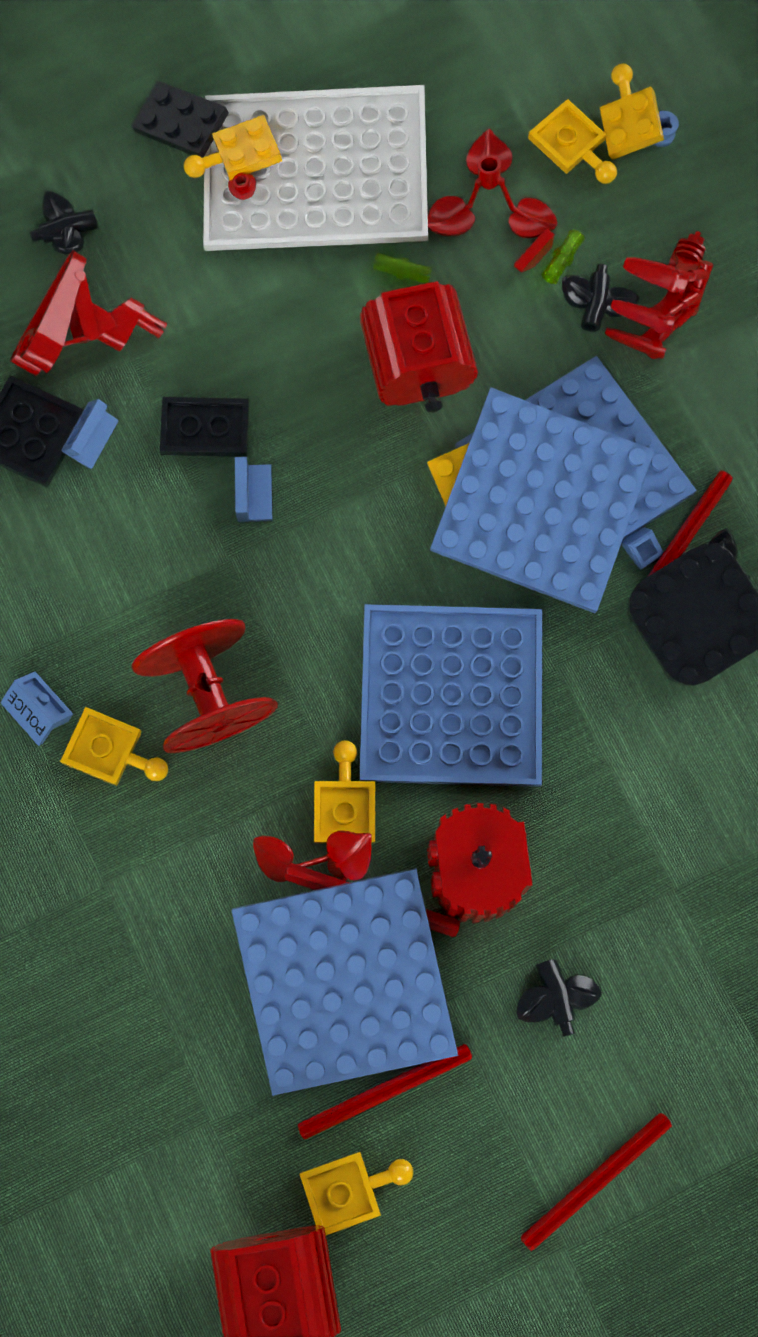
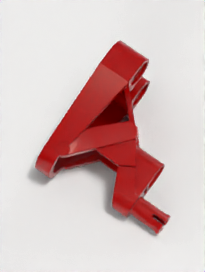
[10,250,167,376]

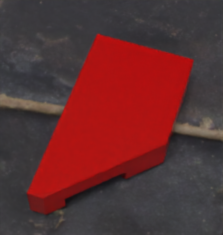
[514,229,555,273]

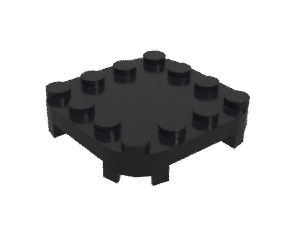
[627,543,758,686]

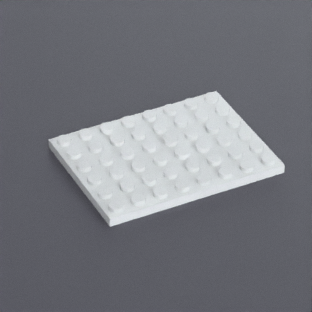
[203,85,428,251]

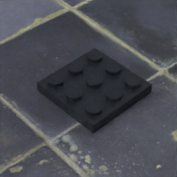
[0,376,84,488]

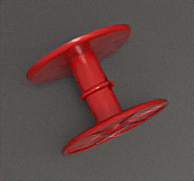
[131,619,278,753]

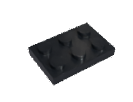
[131,80,229,158]
[160,397,249,457]

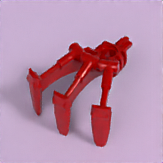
[605,231,714,359]

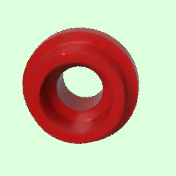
[228,173,256,200]

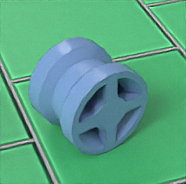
[653,111,679,147]

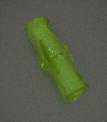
[541,229,585,285]
[373,252,432,284]

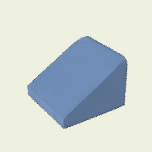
[621,527,664,570]

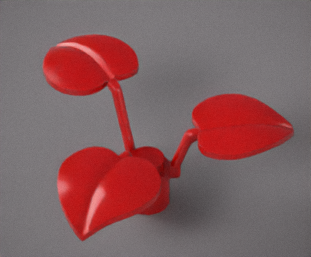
[428,128,557,238]
[253,830,372,882]

